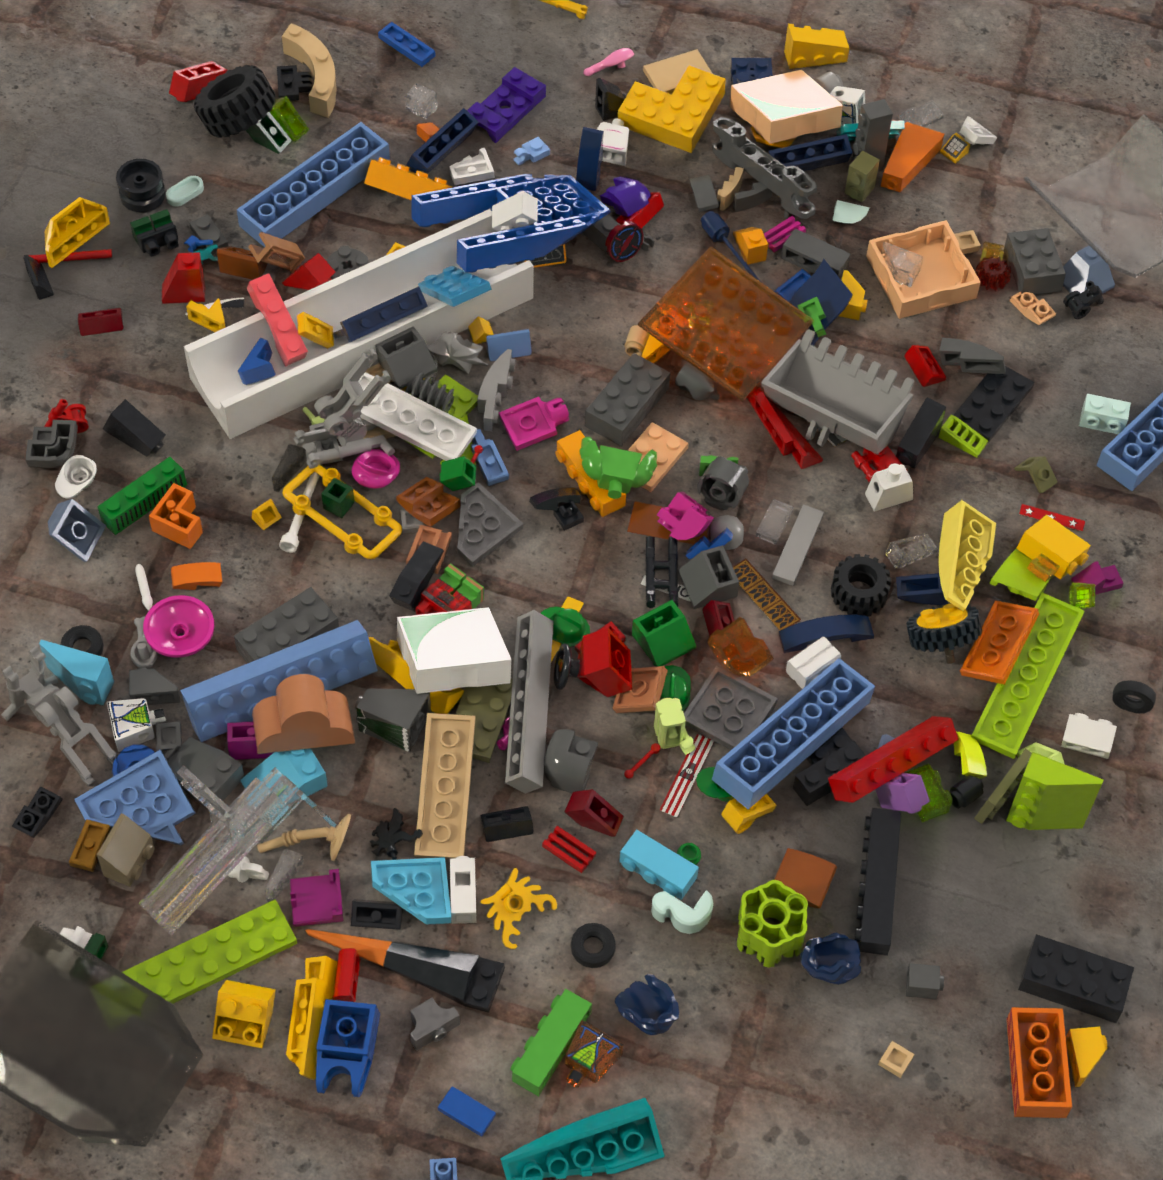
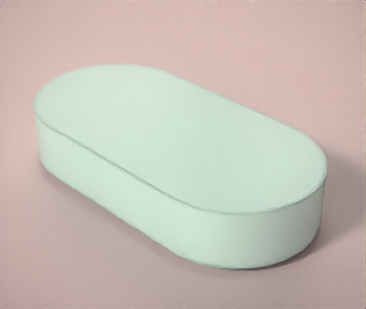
[166,176,204,207]

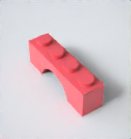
[247,273,308,367]

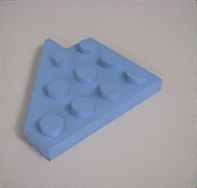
[74,750,196,845]

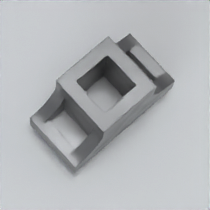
[410,997,460,1051]

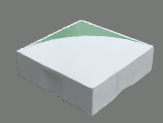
[397,607,511,694]

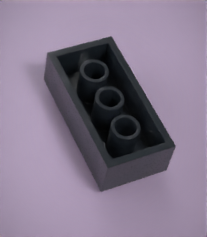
[1018,934,1134,1023]

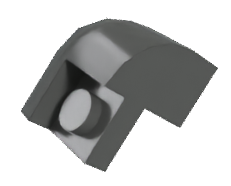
[25,420,78,468]
[544,729,598,793]

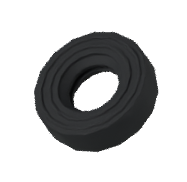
[60,625,104,656]
[1112,680,1156,713]
[571,923,616,968]

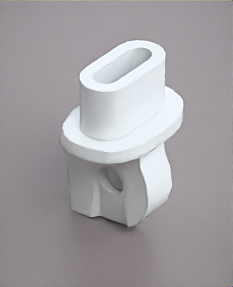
[228,857,269,883]

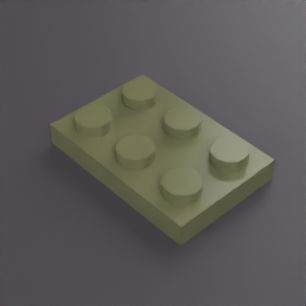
[974,749,1032,824]

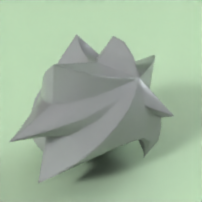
[427,332,487,374]

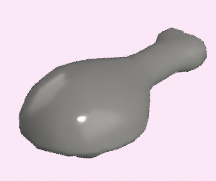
[130,616,158,668]

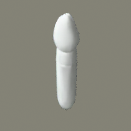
[135,564,153,611]

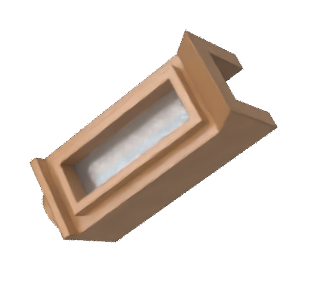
[249,232,305,273]

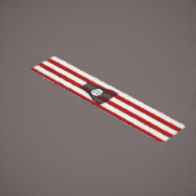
[660,734,714,817]

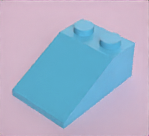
[39,640,114,705]
[240,748,328,819]

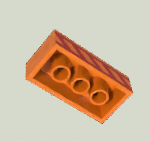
[1006,1007,1072,1118]

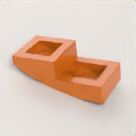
[171,562,223,590]

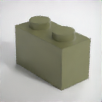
[845,151,880,202]

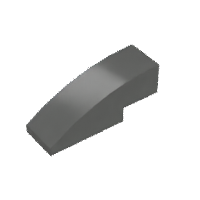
[940,338,1006,374]

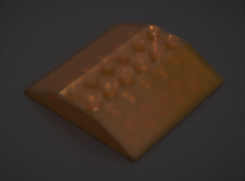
[638,246,814,402]

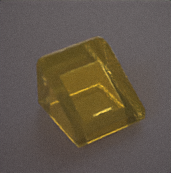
[980,242,1004,266]

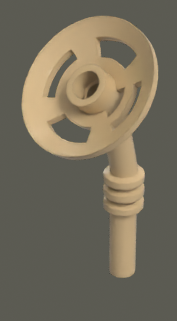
[257,814,351,861]

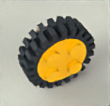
[906,603,982,664]

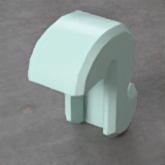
[651,890,713,934]

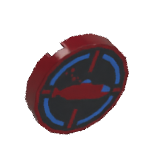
[605,221,644,262]

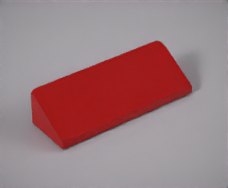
[615,192,664,229]

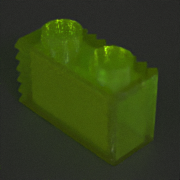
[905,764,952,822]

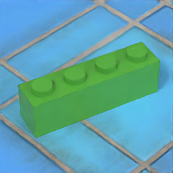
[510,989,592,1097]

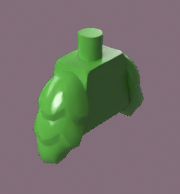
[579,436,657,499]

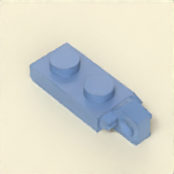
[471,429,509,486]

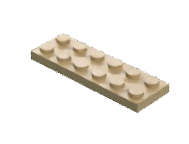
[414,713,476,859]

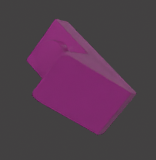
[1071,561,1124,595]

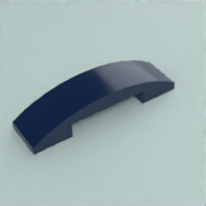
[779,615,874,653]

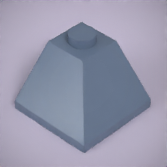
[1063,244,1115,294]
[48,499,106,562]

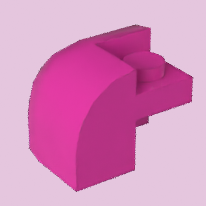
[657,492,714,540]

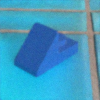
[238,338,276,385]

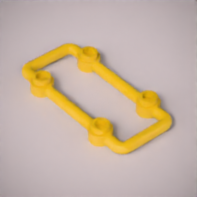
[282,465,402,559]

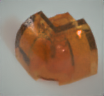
[707,617,774,676]

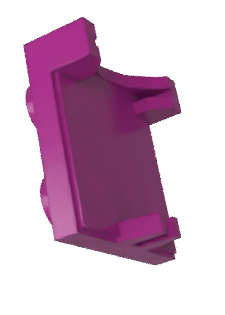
[290,869,344,927]

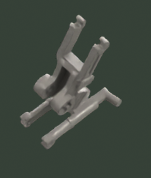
[293,348,395,469]
[1,645,117,786]

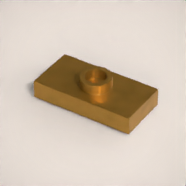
[69,819,111,872]

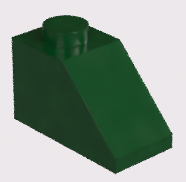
[245,112,292,154]

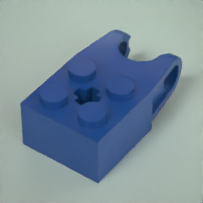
[316,999,380,1097]

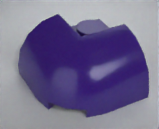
[600,177,651,217]

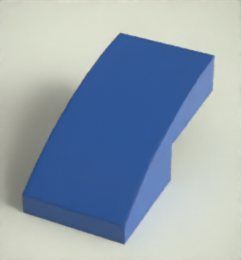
[686,528,733,559]

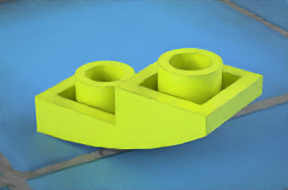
[954,731,987,779]

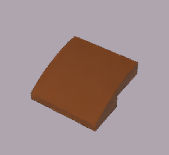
[396,477,461,527]
[774,848,837,909]

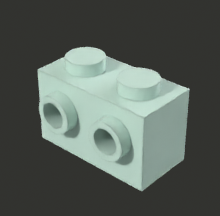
[1079,394,1131,434]

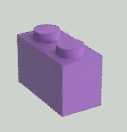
[875,773,930,814]

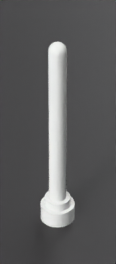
[279,464,323,553]

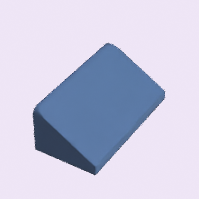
[486,329,532,361]

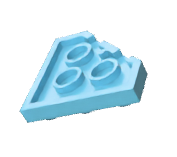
[371,857,452,924]

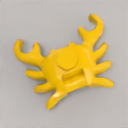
[480,868,557,949]

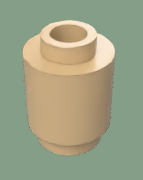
[625,325,650,356]

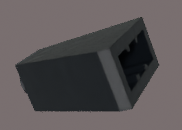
[896,397,946,469]
[103,399,166,457]

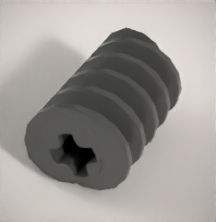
[405,372,454,413]

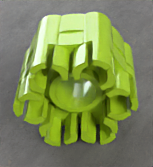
[737,880,808,968]

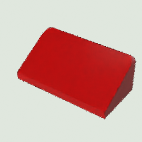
[904,345,947,387]

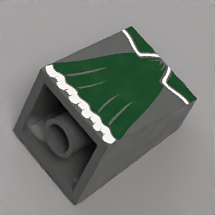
[355,689,431,752]

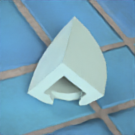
[832,200,869,223]

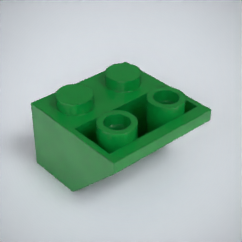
[632,600,696,667]

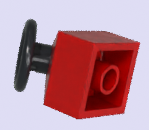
[554,628,632,698]

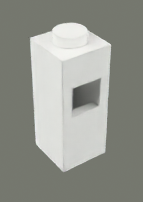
[450,856,477,924]

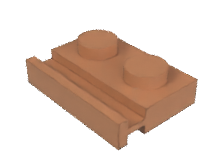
[406,525,452,574]

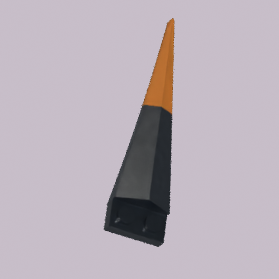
[305,929,505,1013]

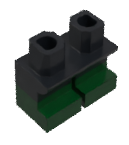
[130,209,179,257]

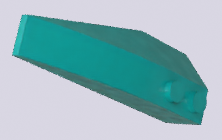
[500,1098,665,1180]

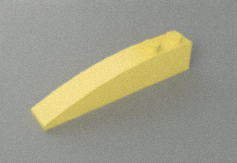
[939,500,996,611]

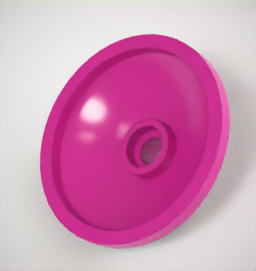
[143,595,215,658]

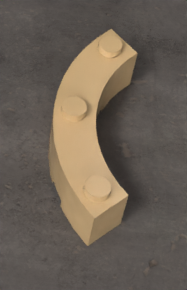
[282,23,337,118]

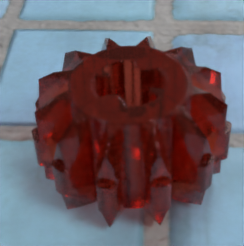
[975,255,1011,292]

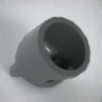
[675,357,720,401]

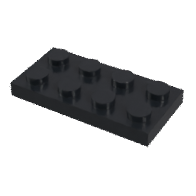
[954,366,1034,443]

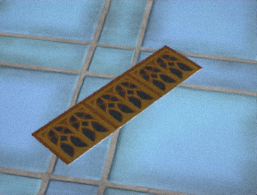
[733,558,801,630]

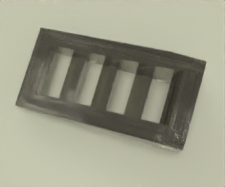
[272,444,307,492]

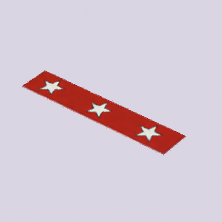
[1019,504,1085,531]

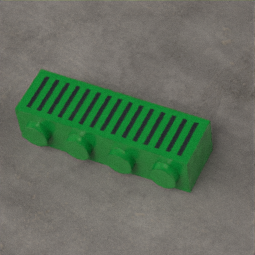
[97,457,187,535]

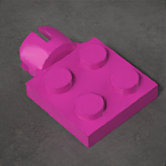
[499,397,569,451]

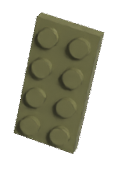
[455,679,513,763]

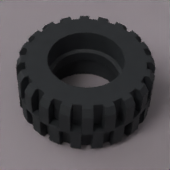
[194,65,276,138]

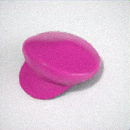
[351,449,400,489]

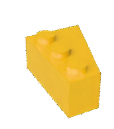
[784,23,849,69]

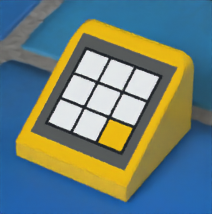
[940,133,970,163]

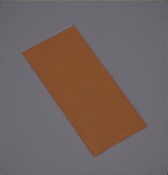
[627,501,709,544]

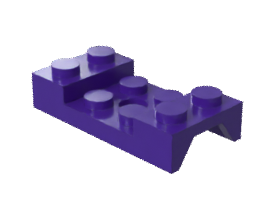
[467,67,546,143]

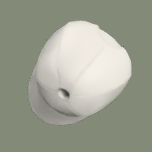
[55,455,97,499]

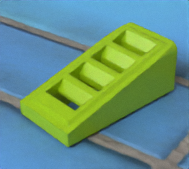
[939,414,988,458]

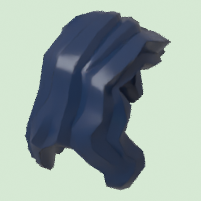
[800,933,861,985]
[614,974,679,1035]

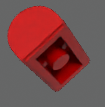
[333,948,361,1002]

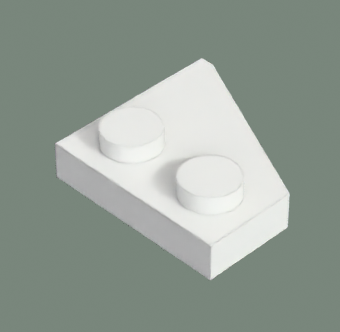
[960,116,997,145]
[449,148,495,185]

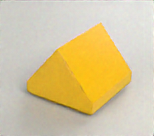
[468,316,494,344]
[252,499,282,530]

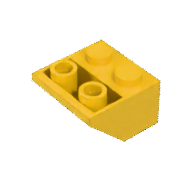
[212,980,276,1048]

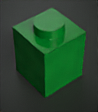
[440,456,476,491]

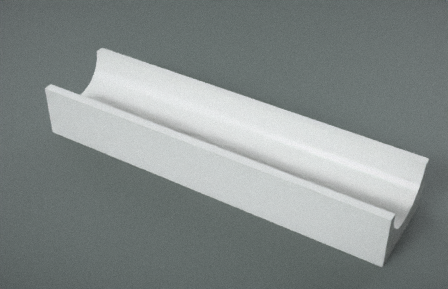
[184,209,534,439]

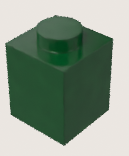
[321,478,354,519]

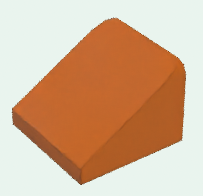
[417,123,440,142]

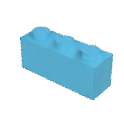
[620,829,699,900]

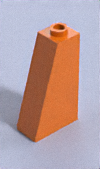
[881,122,945,192]

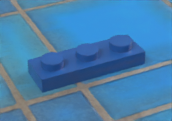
[378,22,435,67]

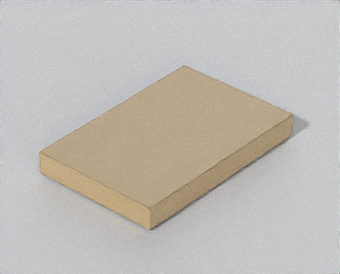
[643,49,713,94]

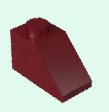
[564,789,624,837]

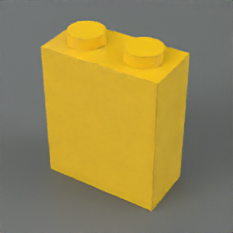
[1016,515,1091,580]

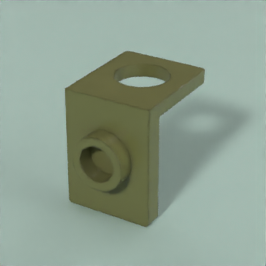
[1015,456,1058,493]

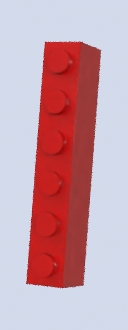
[828,716,959,803]

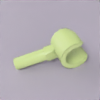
[302,407,325,425]
[679,728,696,755]

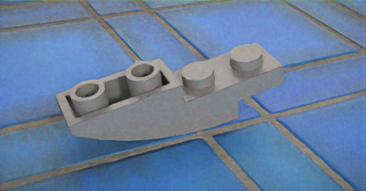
[478,349,516,432]

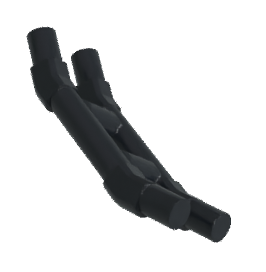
[645,536,679,608]

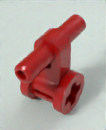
[44,399,89,433]

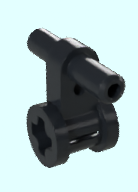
[1063,281,1104,319]

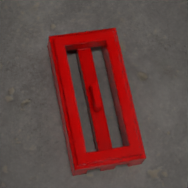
[542,826,596,873]

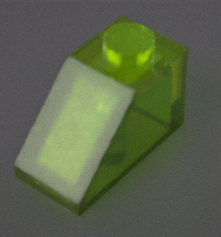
[270,96,309,142]

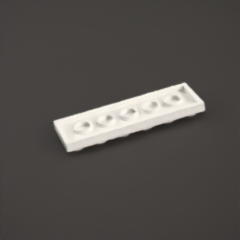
[358,372,477,461]

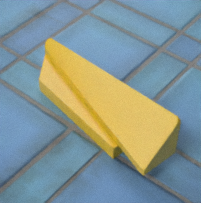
[368,637,464,714]
[286,956,337,1080]

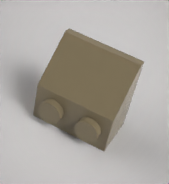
[97,813,155,887]

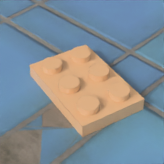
[628,422,689,492]

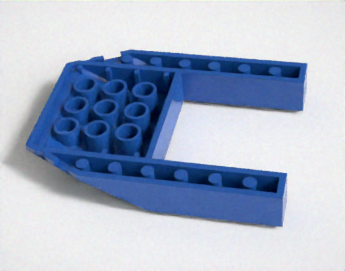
[411,174,610,273]

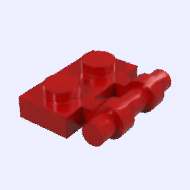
[851,446,907,483]

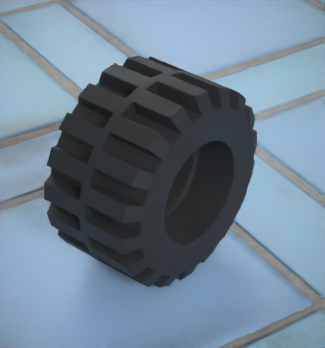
[831,554,891,616]

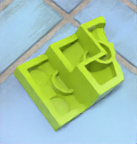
[990,549,1054,601]

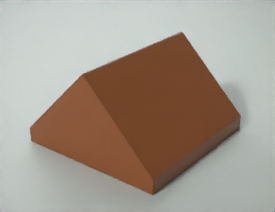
[217,246,268,280]

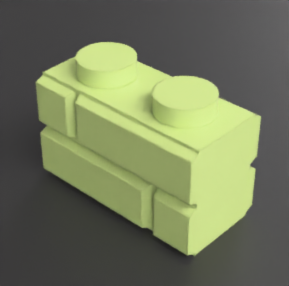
[654,698,686,749]

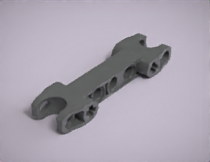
[712,117,817,219]

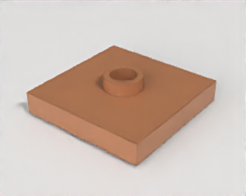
[612,666,668,713]

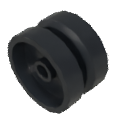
[116,159,166,212]

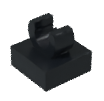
[553,501,584,531]

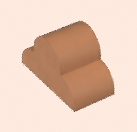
[252,674,355,754]

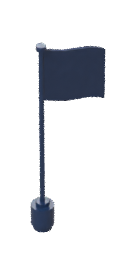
[701,211,853,347]

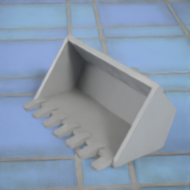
[761,329,914,454]

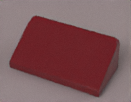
[78,308,124,336]
[702,600,740,647]

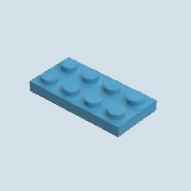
[418,266,492,307]

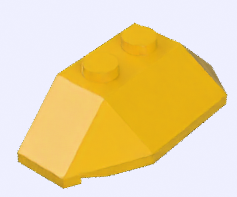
[45,197,110,268]

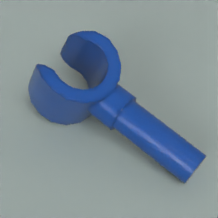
[184,235,213,252]

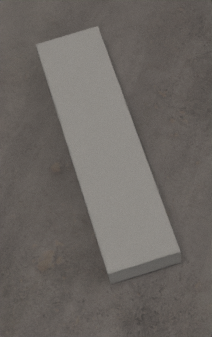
[772,505,824,586]

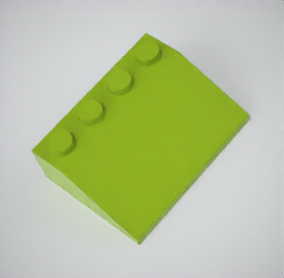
[1006,752,1103,830]

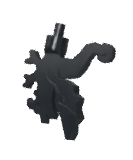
[370,808,423,860]

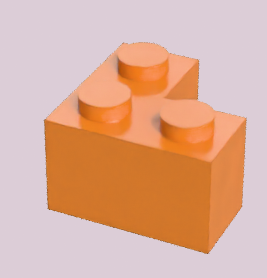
[149,483,203,549]

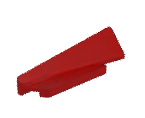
[745,387,823,470]

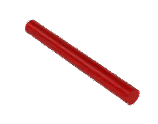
[28,249,112,263]

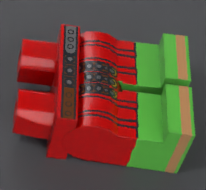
[416,563,484,615]

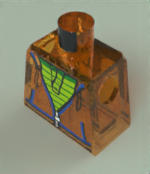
[565,1020,624,1087]

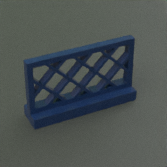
[333,286,428,342]

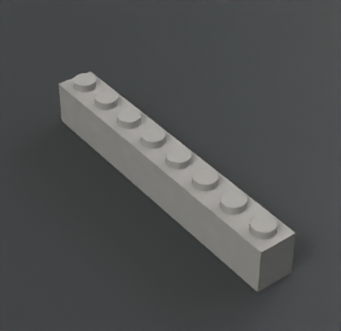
[505,610,553,794]

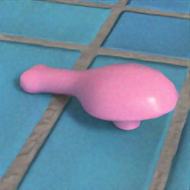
[583,48,634,76]

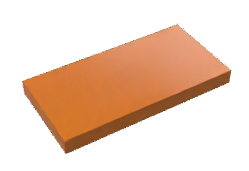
[960,600,1039,685]

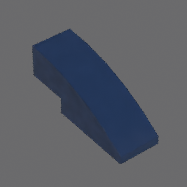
[576,127,604,191]
[896,573,950,605]

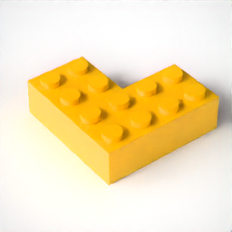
[618,65,726,153]

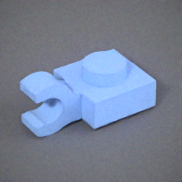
[513,137,550,165]

